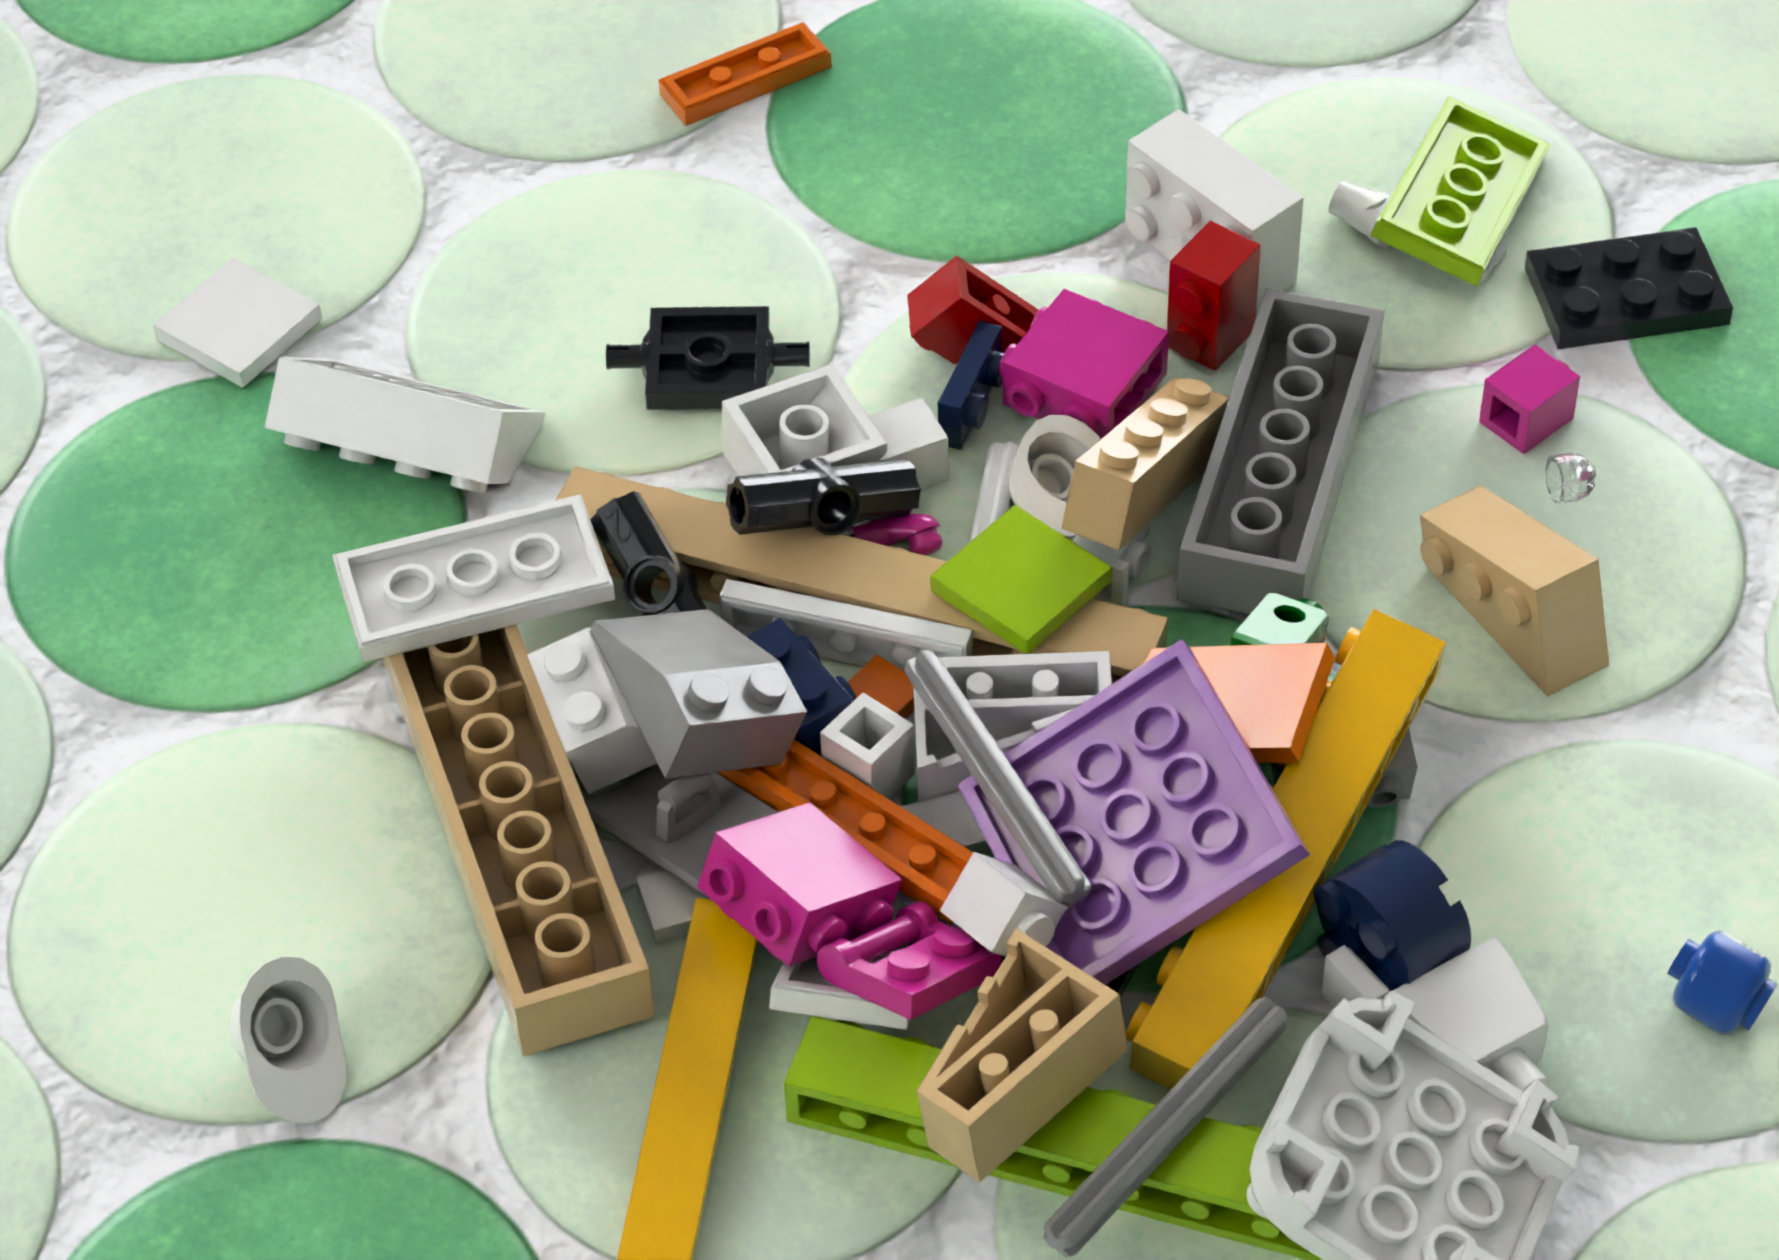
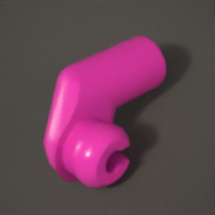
[848,513,943,556]

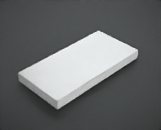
[332,494,615,663]

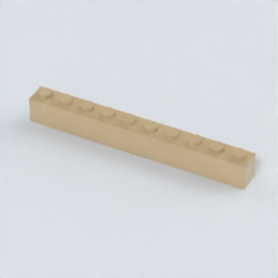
[556,466,1168,684]

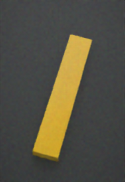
[617,898,759,1260]

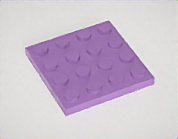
[957,639,1310,985]

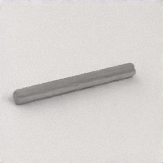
[904,650,1091,908]
[1043,997,1287,1257]

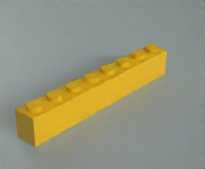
[1126,609,1446,1089]

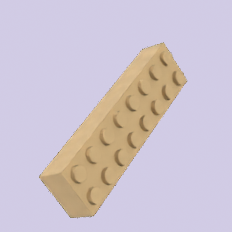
[383,624,655,1057]

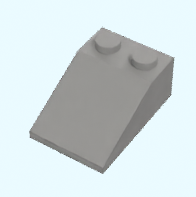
[590,609,807,779]

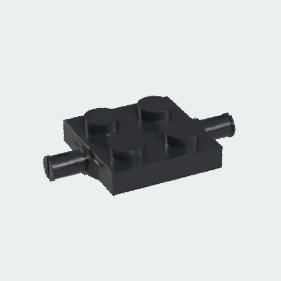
[606,306,810,410]

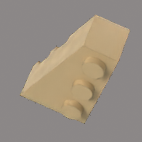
[1420,486,1609,697]
[917,928,1128,1183]

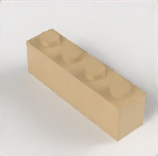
[1061,377,1230,550]

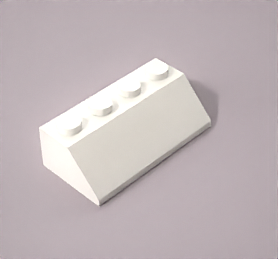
[264,357,545,493]

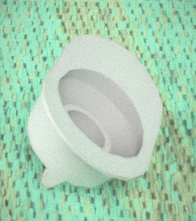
[1008,415,1101,538]
[228,956,347,1124]

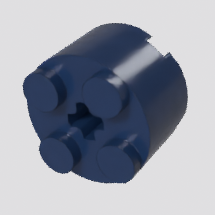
[1313,840,1471,992]

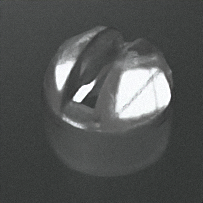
[1545,453,1596,504]

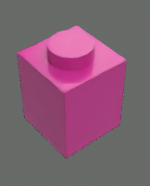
[1479,345,1580,454]

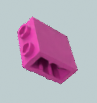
[999,288,1169,439]
[697,803,902,967]

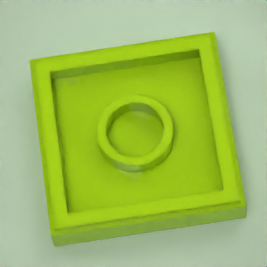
[930,505,1112,654]

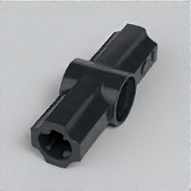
[726,457,921,536]
[590,491,707,616]

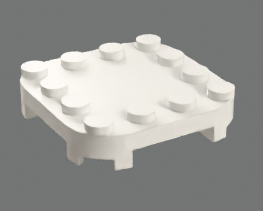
[1246,991,1580,1260]

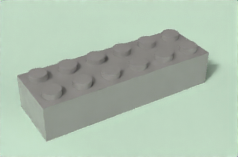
[1177,288,1384,614]

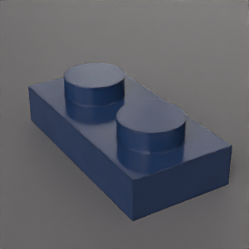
[938,321,1004,450]

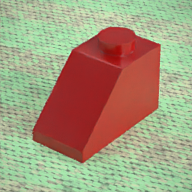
[907,256,1039,364]

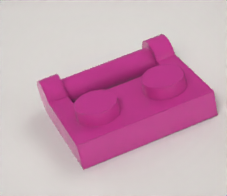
[817,901,1002,1020]

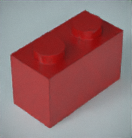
[1167,220,1261,371]

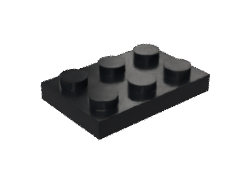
[1525,227,1733,349]

